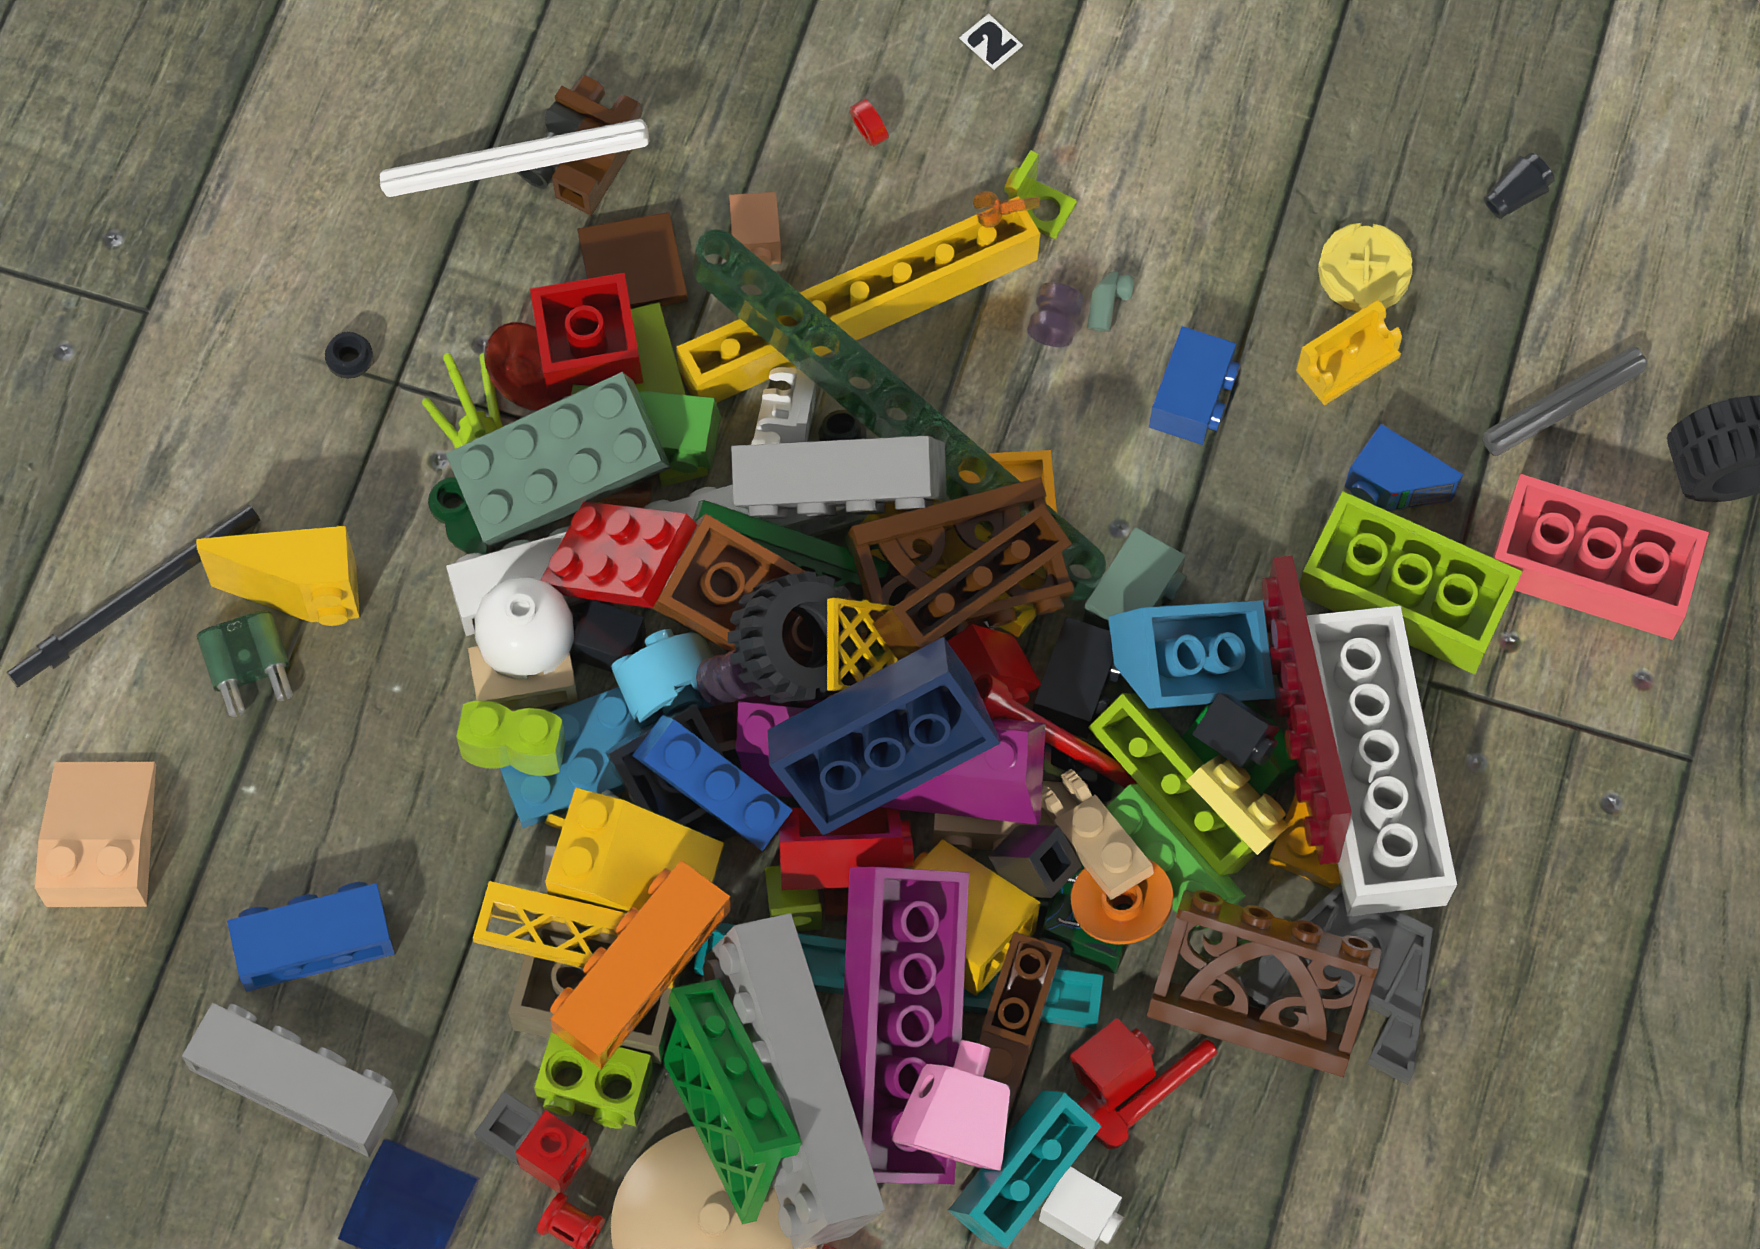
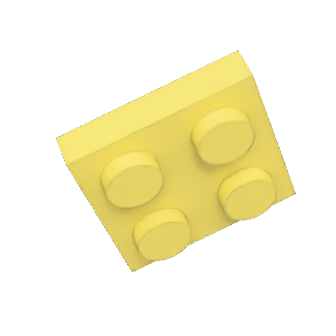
[1186,754,1289,855]

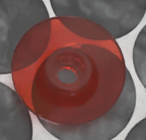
[484,322,563,410]

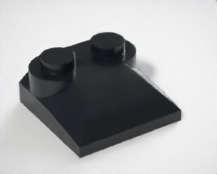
[605,703,724,826]

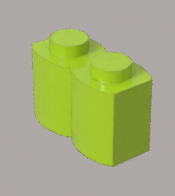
[456,700,566,776]

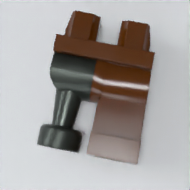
[517,75,642,216]

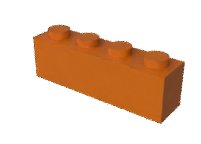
[550,860,730,1069]

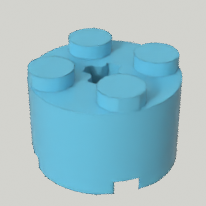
[611,629,728,730]

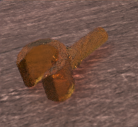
[973,191,1040,228]

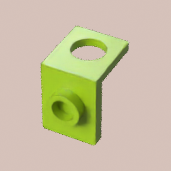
[1004,150,1077,239]
[765,866,822,932]

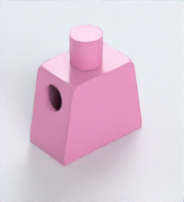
[892,1040,1010,1171]

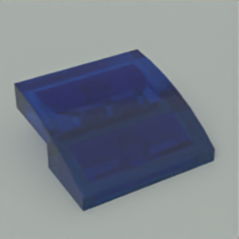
[338,1138,480,1249]

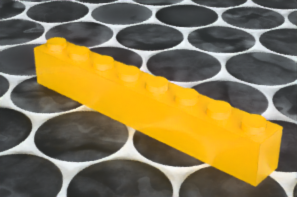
[676,196,1040,403]

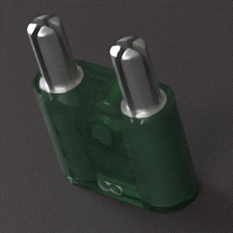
[197,610,293,717]

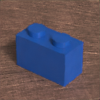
[1148,326,1240,445]

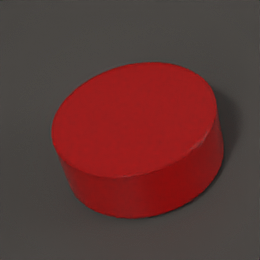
[850,98,889,147]

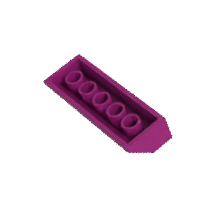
[736,694,1046,825]
[840,867,969,1185]

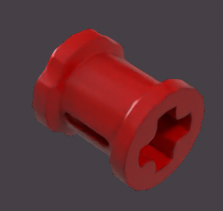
[536,1192,605,1249]

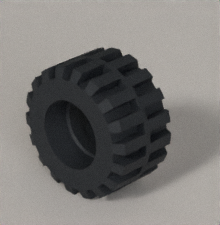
[1667,395,1760,502]
[728,572,868,704]

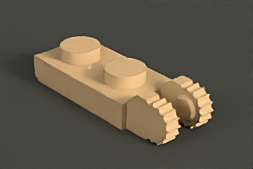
[1041,769,1154,900]

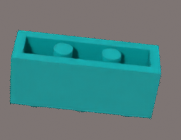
[948,1090,1101,1248]

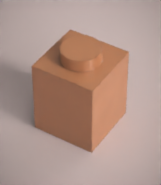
[729,192,781,269]

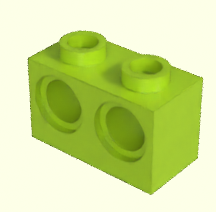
[534,1030,653,1129]

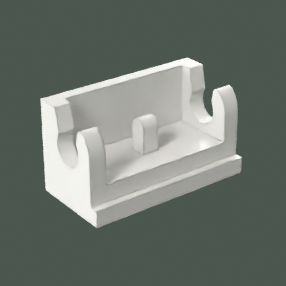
[751,366,818,445]

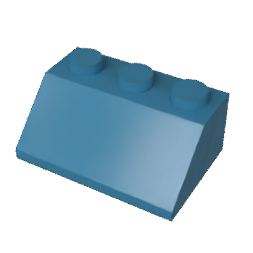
[1108,600,1275,709]

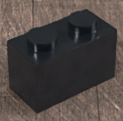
[1033,616,1121,739]

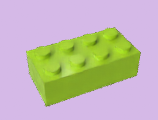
[1299,491,1523,675]

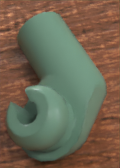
[1087,271,1134,332]

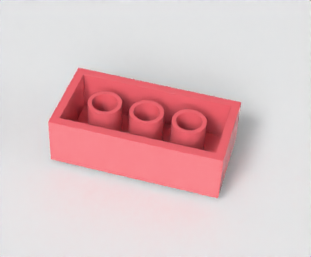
[1492,474,1709,640]

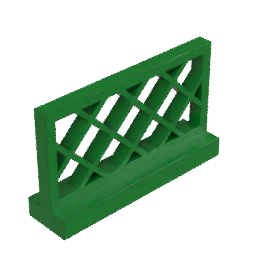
[693,500,889,600]
[663,979,802,1225]

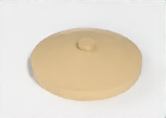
[611,1126,818,1249]

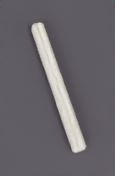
[380,119,649,197]

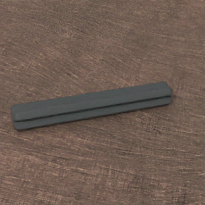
[1482,347,1647,456]

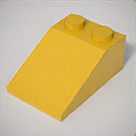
[196,526,360,626]
[545,787,724,913]

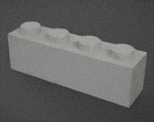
[182,1003,399,1157]

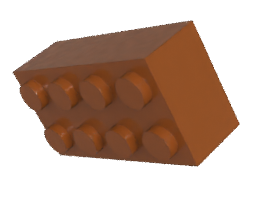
[653,514,870,700]

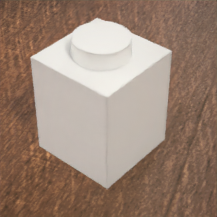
[1039,1166,1124,1249]

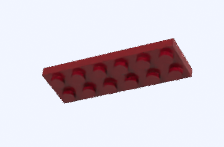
[1262,556,1352,865]

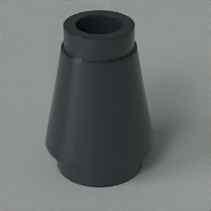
[1484,153,1555,219]

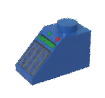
[1344,424,1463,511]

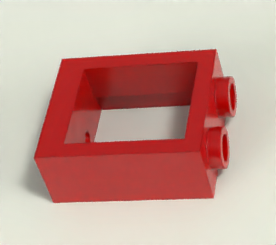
[779,807,913,890]

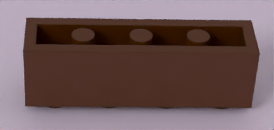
[872,503,1072,661]

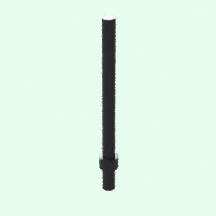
[6,505,260,688]

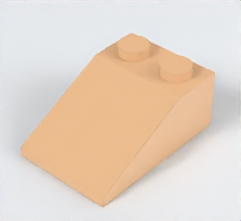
[35,762,156,907]

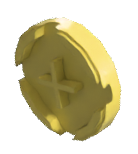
[1318,223,1412,312]

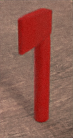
[1077,1039,1217,1149]

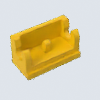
[1296,300,1402,406]

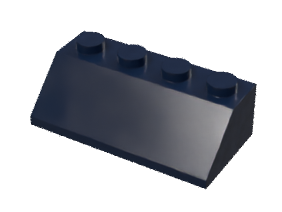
[767,637,1001,835]

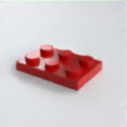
[540,501,698,608]

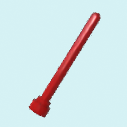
[974,674,1138,788]

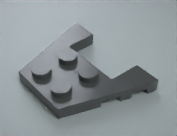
[1230,883,1433,1085]

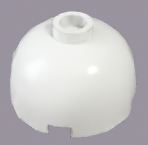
[475,577,574,679]

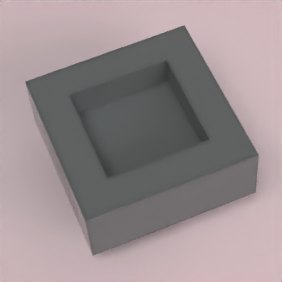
[474,1091,541,1165]

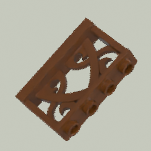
[845,477,1075,650]
[1146,890,1382,1078]

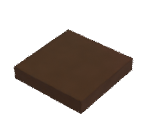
[577,212,688,309]

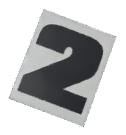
[959,14,1023,70]

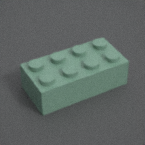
[445,372,671,548]

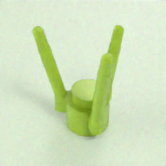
[422,352,503,449]

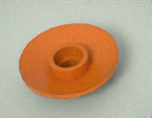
[1071,858,1173,944]

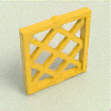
[827,598,898,692]

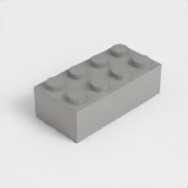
[731,436,947,519]

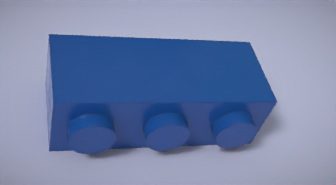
[632,715,792,851]
[227,882,395,992]

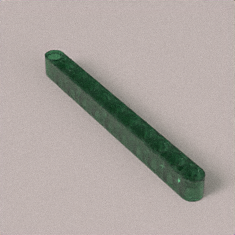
[692,229,1106,601]

